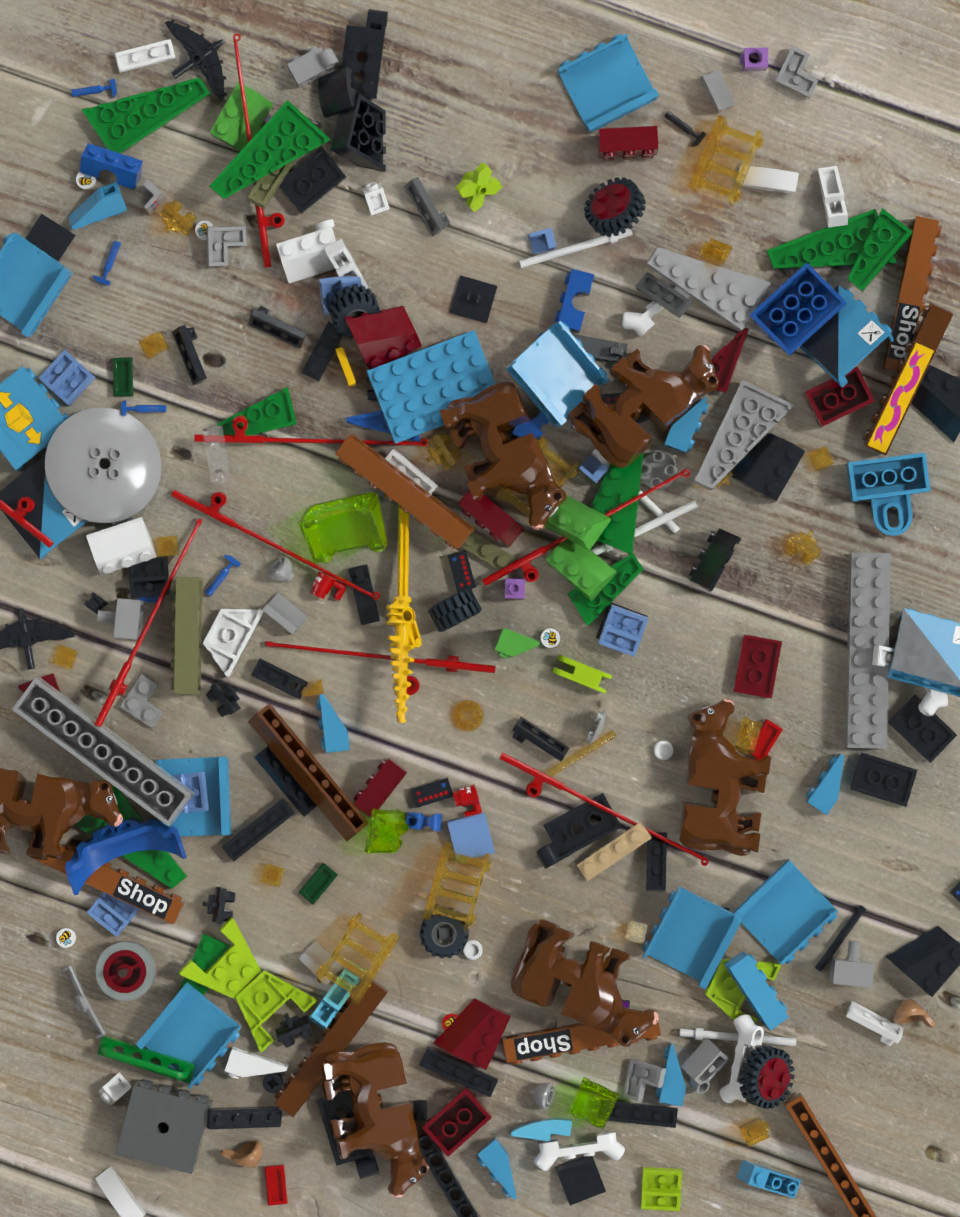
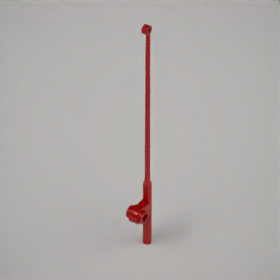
[233,34,285,268]
[194,416,428,446]
[482,469,690,586]
[171,490,380,600]
[0,497,54,548]
[94,518,203,728]
[265,641,496,673]
[499,752,709,866]

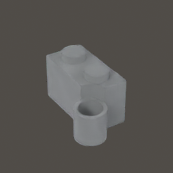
[287,46,339,88]
[681,1038,729,1094]

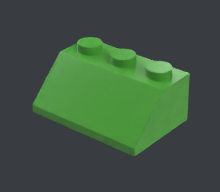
[210,82,274,152]
[545,495,611,550]
[545,539,617,601]
[495,628,540,659]

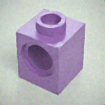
[740,48,768,71]
[505,578,525,599]

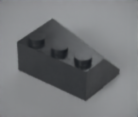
[330,94,386,172]
[911,365,960,443]
[727,433,805,503]
[688,528,742,592]
[885,926,960,997]

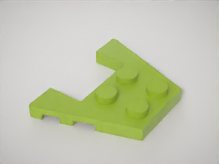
[179,917,261,999]
[704,958,781,1024]
[236,970,317,1053]

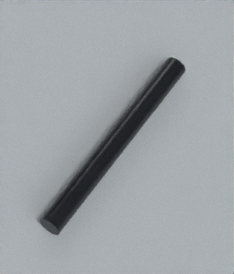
[815,905,866,972]

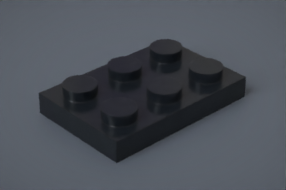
[279,147,347,214]
[888,694,957,763]
[850,752,918,807]

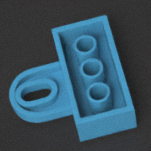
[846,452,931,536]

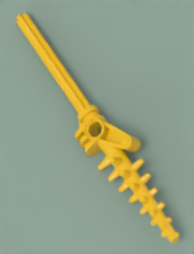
[386,504,422,724]

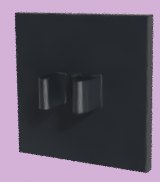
[450,275,498,323]

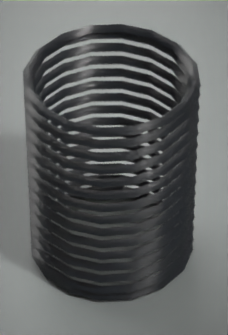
[413,1100,427,1121]

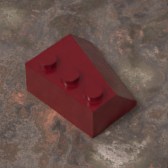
[344,306,422,370]
[433,998,511,1070]

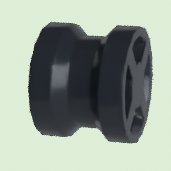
[84,592,108,615]
[263,1073,283,1093]

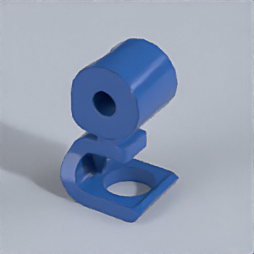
[405,812,442,831]

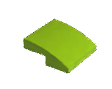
[641,1167,682,1211]

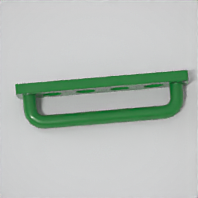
[98,1035,195,1083]

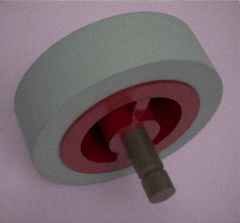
[96,941,156,1001]

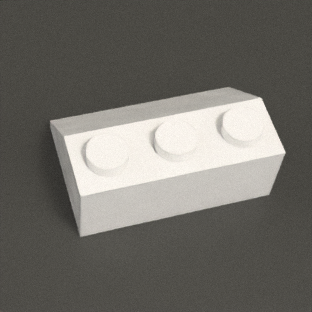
[276,227,336,284]
[86,517,157,575]

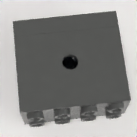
[116,1079,213,1174]

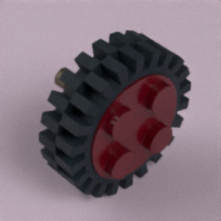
[584,177,646,237]
[739,1045,795,1109]

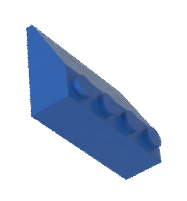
[750,263,847,356]

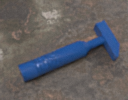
[71,79,117,98]
[93,240,121,286]
[121,400,166,416]
[205,555,241,596]

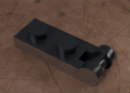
[251,658,309,700]

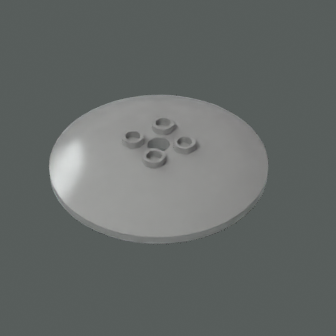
[44,408,161,524]

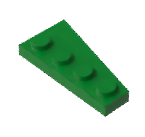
[847,208,913,293]
[217,387,297,443]
[567,553,644,627]
[178,933,231,995]

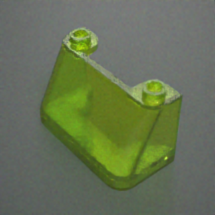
[298,492,388,563]

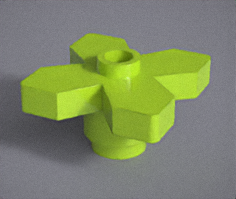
[455,162,503,212]

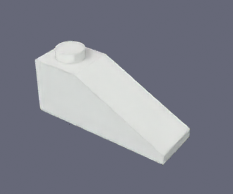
[225,1047,289,1079]

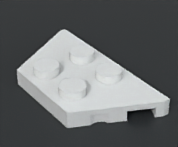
[203,609,264,677]

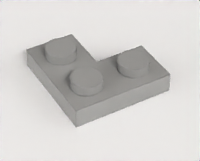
[775,46,819,99]
[206,225,246,266]
[120,674,164,728]
[622,1059,666,1102]

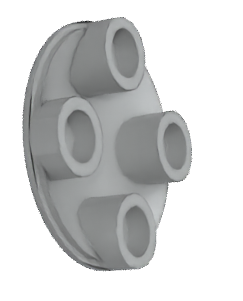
[641,450,677,490]
[585,710,606,745]

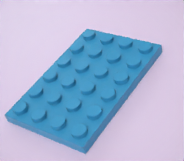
[366,330,495,444]

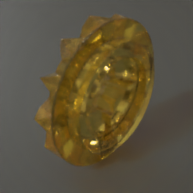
[453,700,484,731]

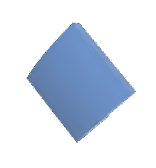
[319,276,361,315]
[39,350,95,406]
[598,604,648,657]
[172,772,209,814]
[447,812,495,862]
[87,892,140,937]

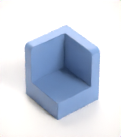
[529,228,556,255]
[578,455,609,484]

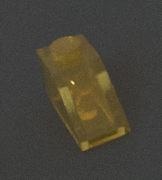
[700,238,733,267]

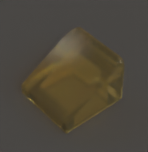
[139,332,169,359]
[304,679,324,696]
[624,920,648,944]

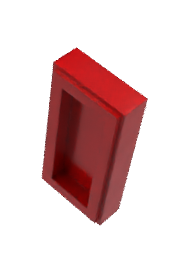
[746,719,783,759]
[265,1164,288,1206]

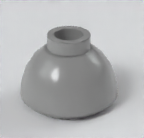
[268,557,294,583]
[530,1083,555,1110]

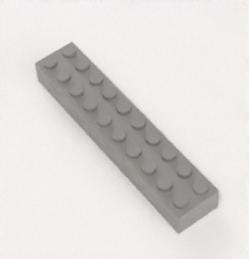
[845,553,891,749]
[12,677,195,826]

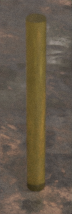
[547,730,617,777]

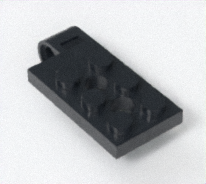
[341,9,388,99]
[536,793,621,869]
[317,1091,379,1179]

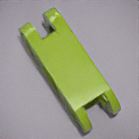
[552,654,613,694]

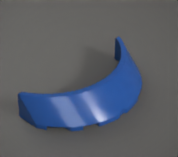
[65,819,187,896]

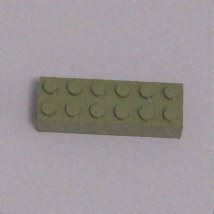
[171,577,203,695]

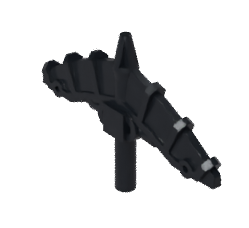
[165,19,227,101]
[0,608,75,670]

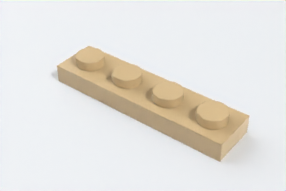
[577,822,652,881]

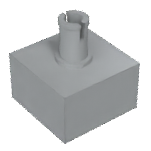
[97,598,145,640]
[829,941,874,988]

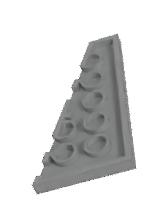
[646,248,771,331]
[694,380,794,491]

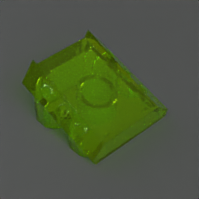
[364,808,409,853]
[568,1077,619,1130]

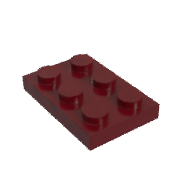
[733,634,782,699]

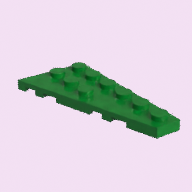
[81,77,211,154]
[209,100,331,200]
[766,209,896,269]
[590,452,644,556]
[74,786,188,889]

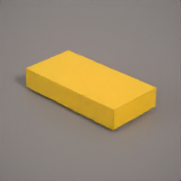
[335,347,356,387]

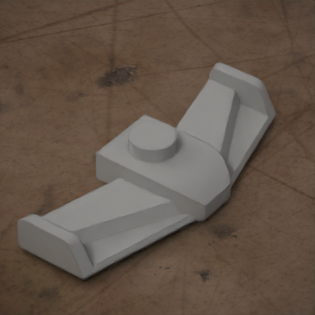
[62,964,107,1039]

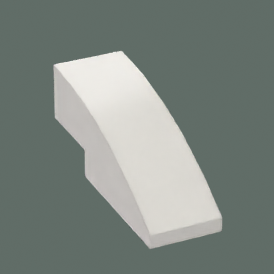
[736,165,799,194]
[818,166,848,228]
[325,239,369,289]
[95,1166,146,1217]

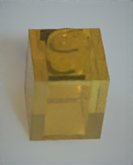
[739,1117,770,1147]

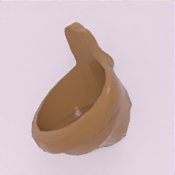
[893,999,935,1028]
[220,1140,262,1168]

